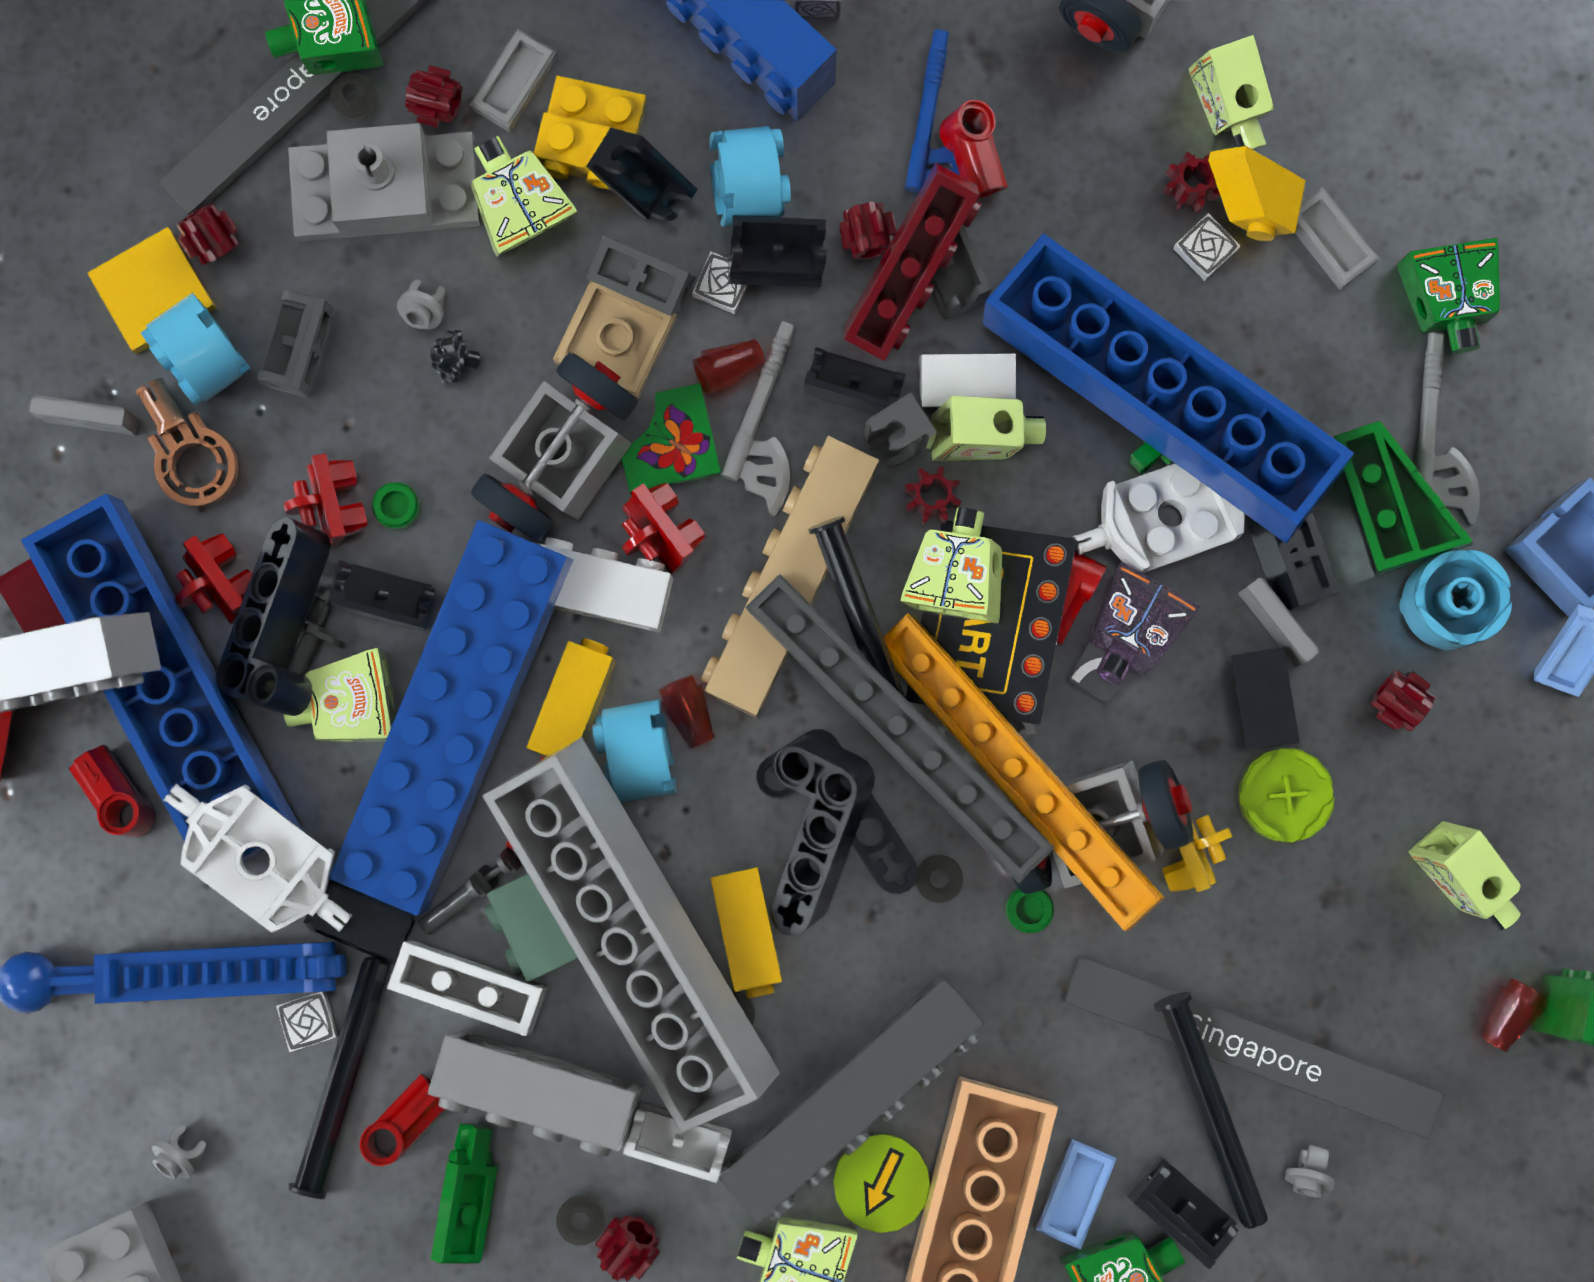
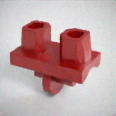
[283,453,367,547]
[621,483,705,575]
[174,533,252,625]

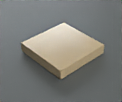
[553,281,677,400]

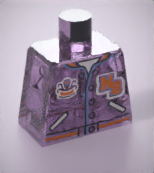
[1088,561,1201,685]

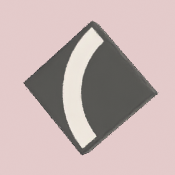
[1066,639,1132,704]

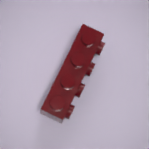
[843,163,982,361]

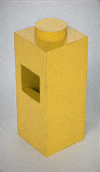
[526,638,616,756]
[710,867,782,999]

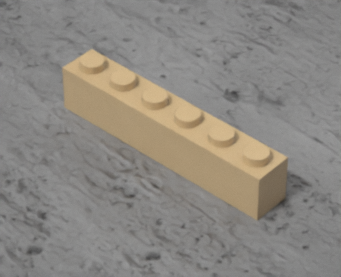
[701,436,879,719]

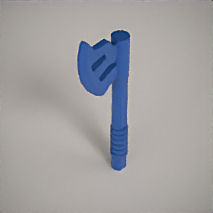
[905,29,960,193]

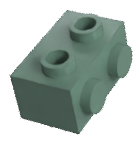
[484,874,578,982]

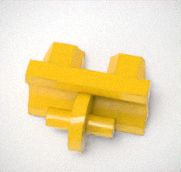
[1162,815,1232,892]

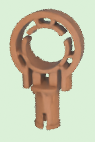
[135,378,239,507]

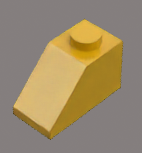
[1208,146,1306,241]

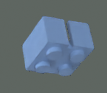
[1504,478,1594,617]

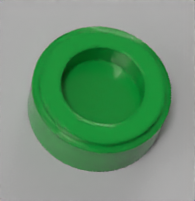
[372,482,421,531]
[1005,888,1054,933]

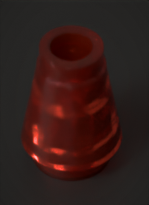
[693,339,765,394]
[658,674,715,749]
[1481,977,1546,1053]

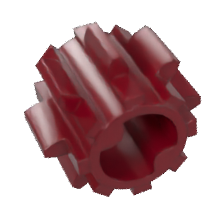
[405,65,463,128]
[1163,152,1220,213]
[839,201,897,260]
[177,203,239,265]
[904,466,962,526]
[1371,669,1436,731]
[595,1215,660,1282]

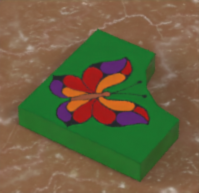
[622,383,721,496]

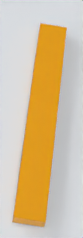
[884,613,1165,931]

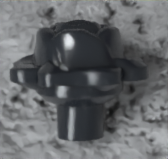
[430,330,480,384]

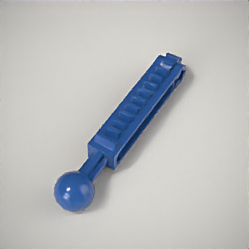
[0,942,346,1014]

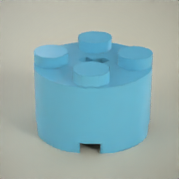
[709,126,791,227]
[140,292,251,406]
[1399,550,1512,651]
[593,699,677,803]

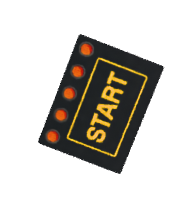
[906,521,1077,725]

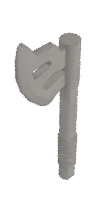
[721,321,797,516]
[1415,333,1480,525]

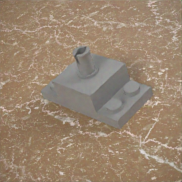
[288,123,481,242]

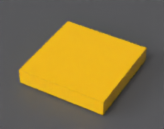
[87,227,217,355]

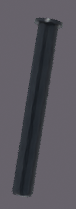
[808,516,907,700]
[287,957,389,1199]
[1154,992,1268,1229]

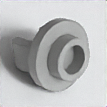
[397,279,445,329]
[152,1124,206,1180]
[1285,1145,1335,1198]

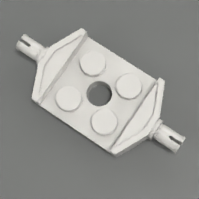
[1072,464,1245,575]
[164,784,352,932]

